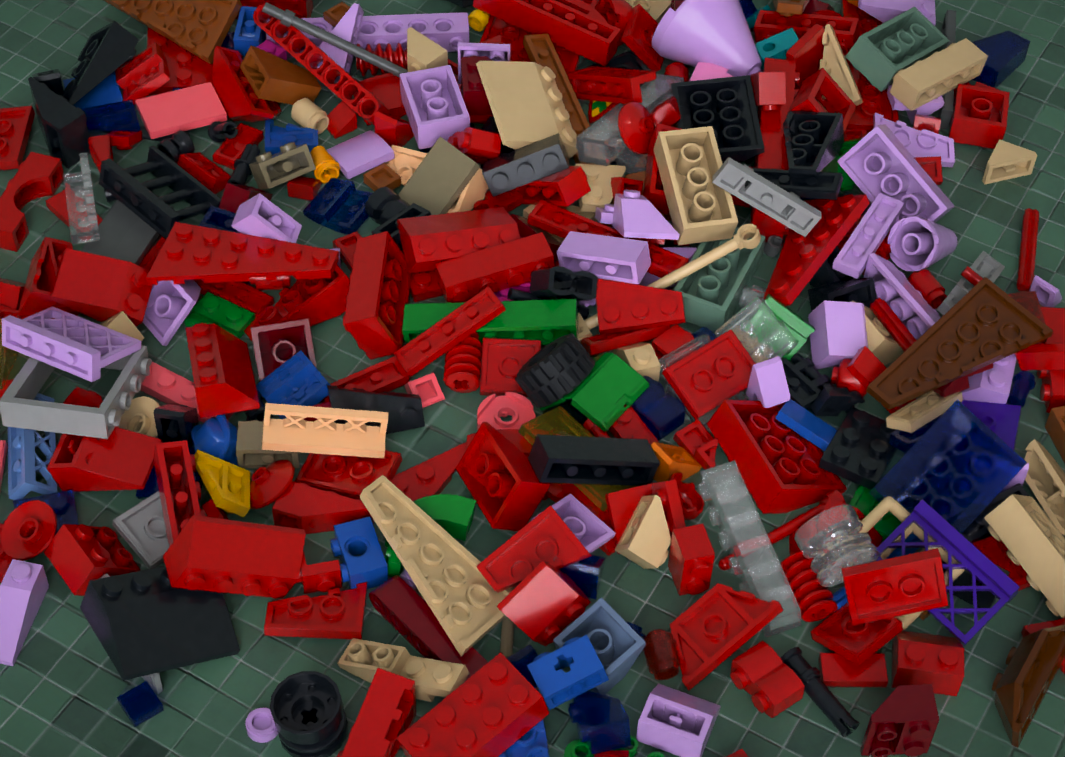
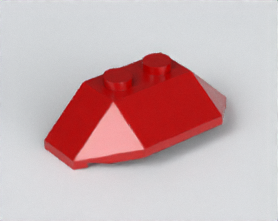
[212,46,282,123]

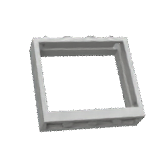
[0,345,152,439]

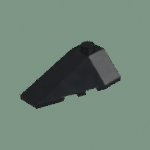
[62,21,139,105]
[783,111,844,175]

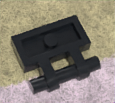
[782,353,834,410]

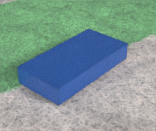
[775,399,838,451]

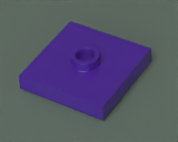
[953,400,1021,457]

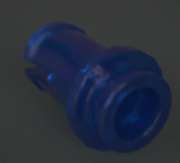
[1007,371,1036,408]

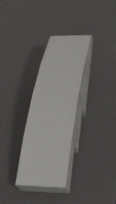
[937,251,1005,315]

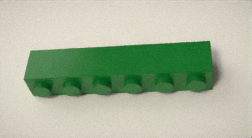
[402,299,578,345]

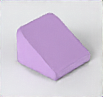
[1028,275,1062,307]

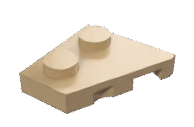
[575,163,626,212]

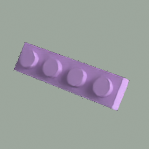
[832,193,904,279]

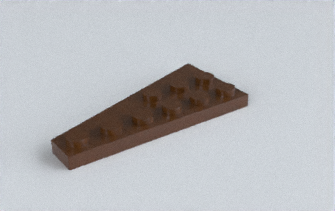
[866,277,1053,410]

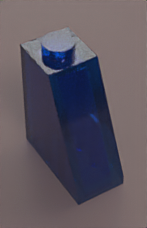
[972,30,1030,88]

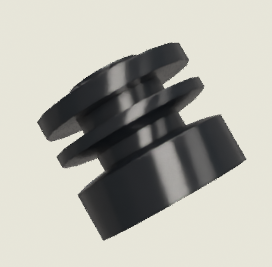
[270,671,348,757]

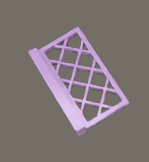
[1,306,141,382]

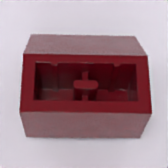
[860,684,939,757]

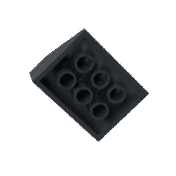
[671,75,764,163]
[80,566,240,681]

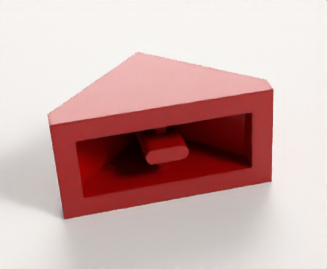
[374,111,414,147]

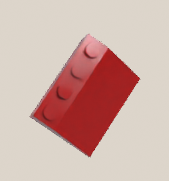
[707,399,847,514]

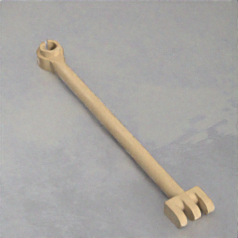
[578,224,761,343]

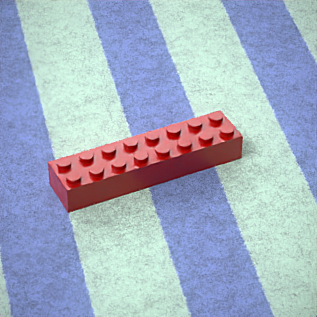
[750,58,800,246]

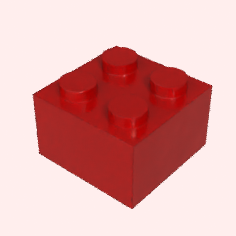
[948,84,1010,149]

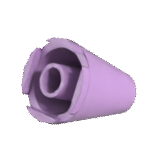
[888,216,957,272]

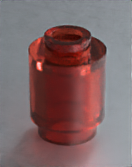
[643,629,680,680]

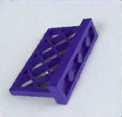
[869,500,1020,645]

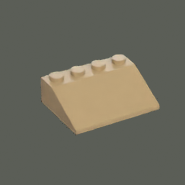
[476,61,580,159]

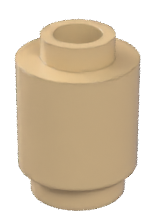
[291,98,329,134]

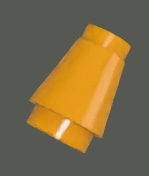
[310,146,340,183]

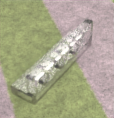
[63,152,101,245]

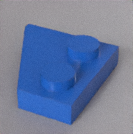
[265,119,319,155]

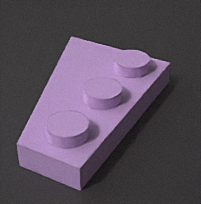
[873,113,955,167]

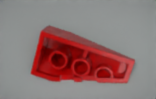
[244,265,350,341]

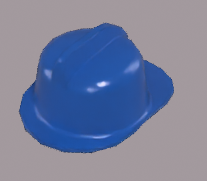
[191,414,238,466]

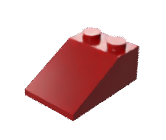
[49,248,153,327]
[455,422,551,531]

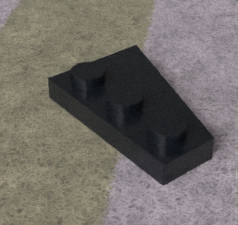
[327,385,425,434]

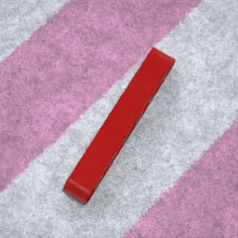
[253,4,388,125]

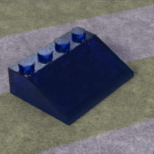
[869,399,1027,534]

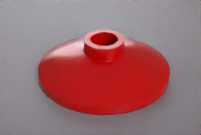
[618,102,655,155]
[250,460,295,509]
[0,500,57,560]

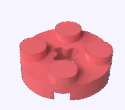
[477,392,536,431]

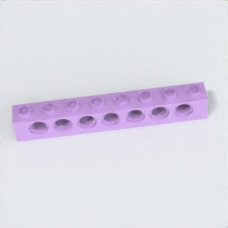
[266,12,469,58]

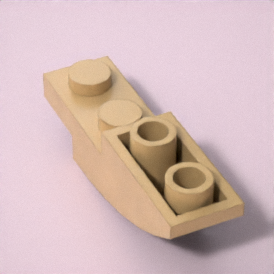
[337,638,469,702]

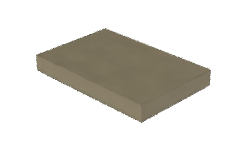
[398,137,480,215]

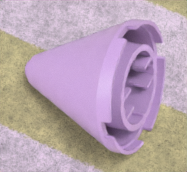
[652,0,762,77]

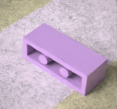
[557,231,651,285]

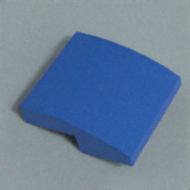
[256,350,330,419]

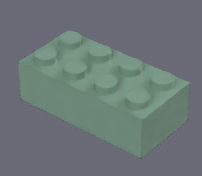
[845,6,950,92]
[673,227,766,334]

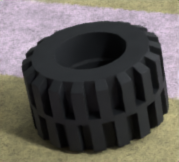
[515,334,595,408]

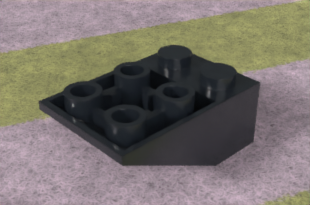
[28,77,91,169]

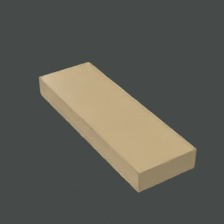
[886,390,963,433]

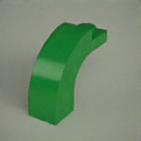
[384,494,476,577]

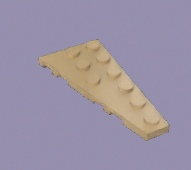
[360,475,512,657]

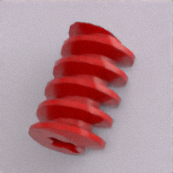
[356,43,408,76]
[443,332,482,393]
[779,551,838,622]

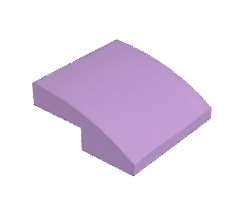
[327,130,395,179]

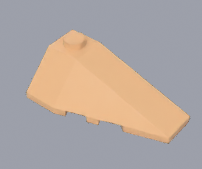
[385,145,488,213]

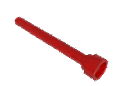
[718,489,846,571]

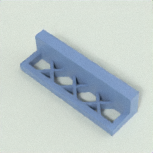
[7,393,57,502]

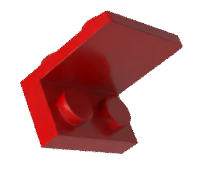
[605,479,686,554]

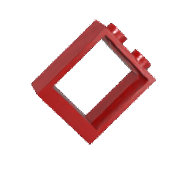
[788,68,856,132]

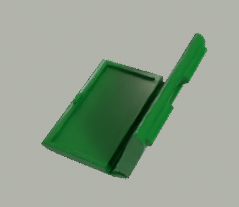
[540,352,649,432]

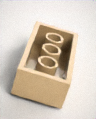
[653,126,738,245]

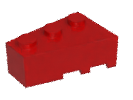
[337,668,416,757]

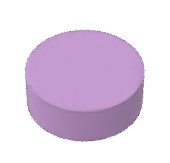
[245,707,278,743]

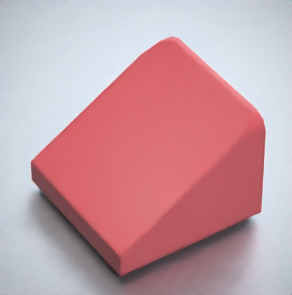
[404,372,445,408]

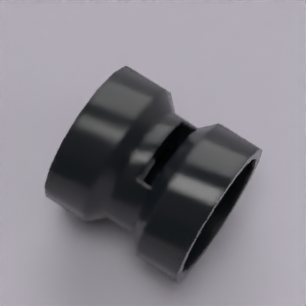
[157,130,195,164]

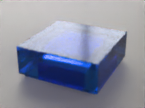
[117,681,164,727]

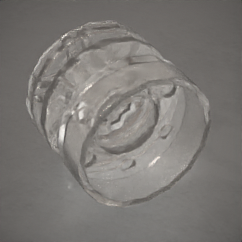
[794,505,880,587]

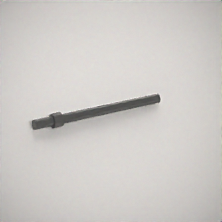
[262,2,408,78]

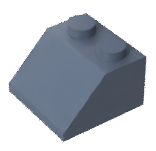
[553,597,646,698]

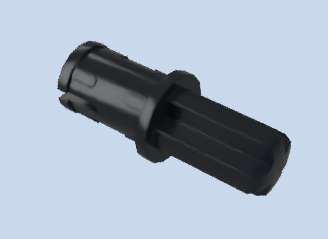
[227,144,260,185]

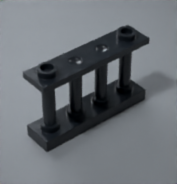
[99,145,221,239]

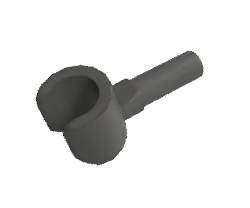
[764,235,783,257]

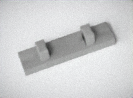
[712,157,822,237]

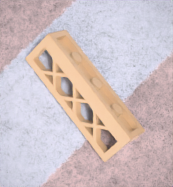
[261,403,388,458]

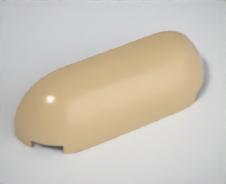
[1024,439,1065,536]

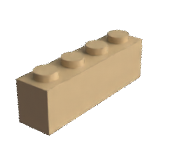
[889,38,988,111]

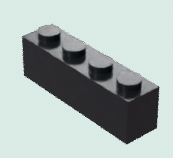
[528,434,660,486]

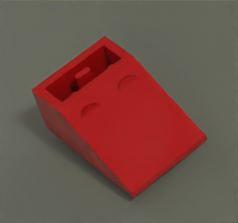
[47,427,163,492]

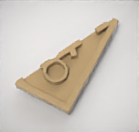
[818,24,863,113]

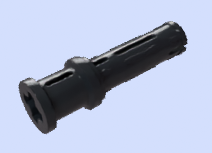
[781,647,859,737]

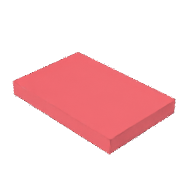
[135,82,227,139]

